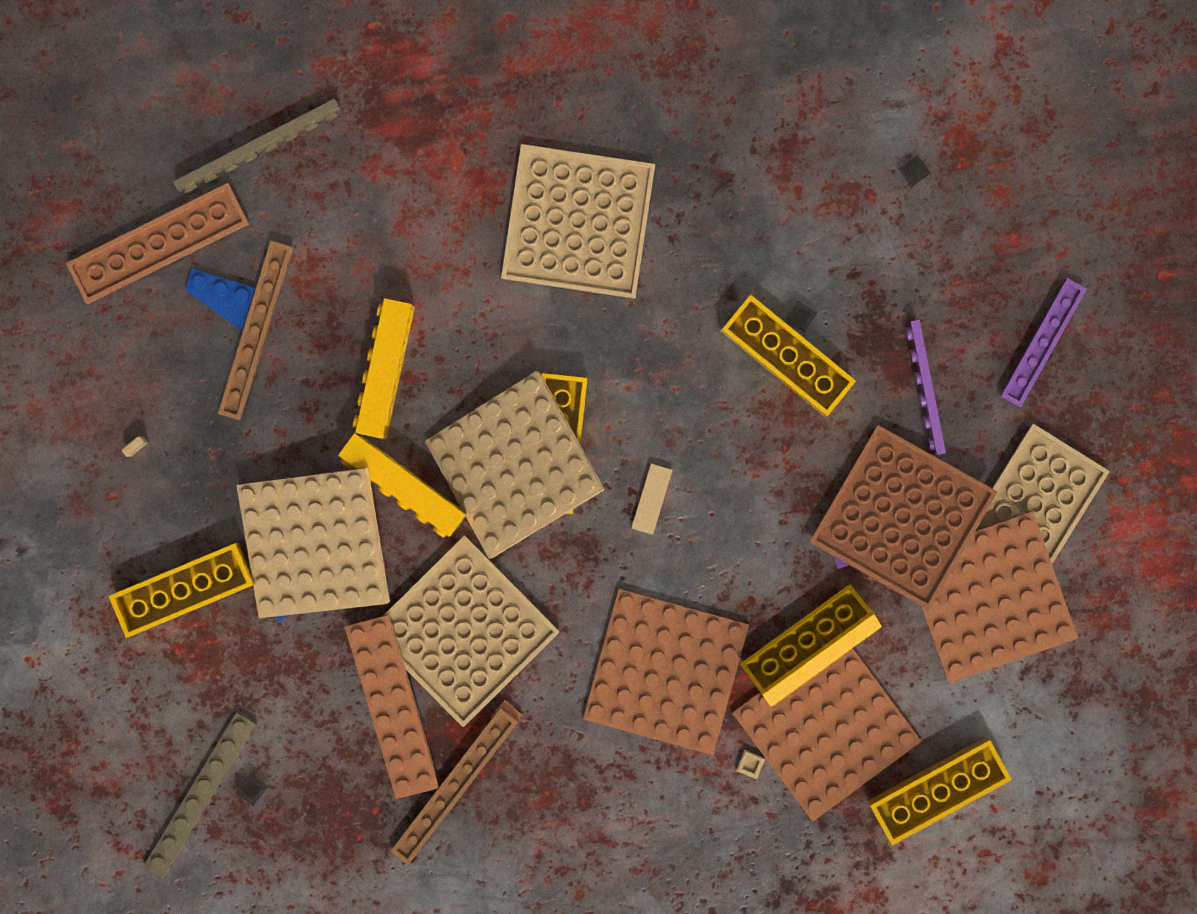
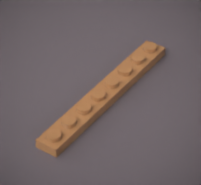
[218,240,293,420]
[390,708,519,865]

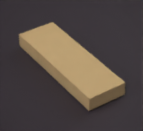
[631,464,672,535]

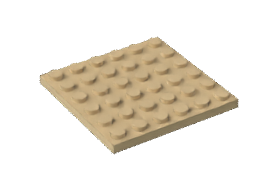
[501,144,655,299]
[425,371,605,559]
[236,467,390,618]
[384,535,560,727]

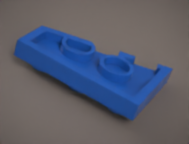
[185,269,256,331]

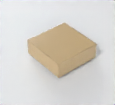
[122,436,149,457]
[736,749,765,779]

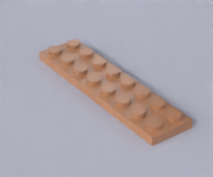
[66,183,249,304]
[345,614,440,799]

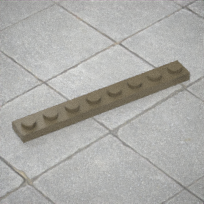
[173,98,341,193]
[143,711,257,879]

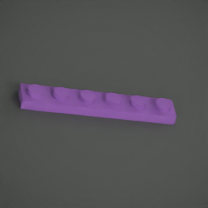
[1000,278,1087,407]
[905,320,946,455]

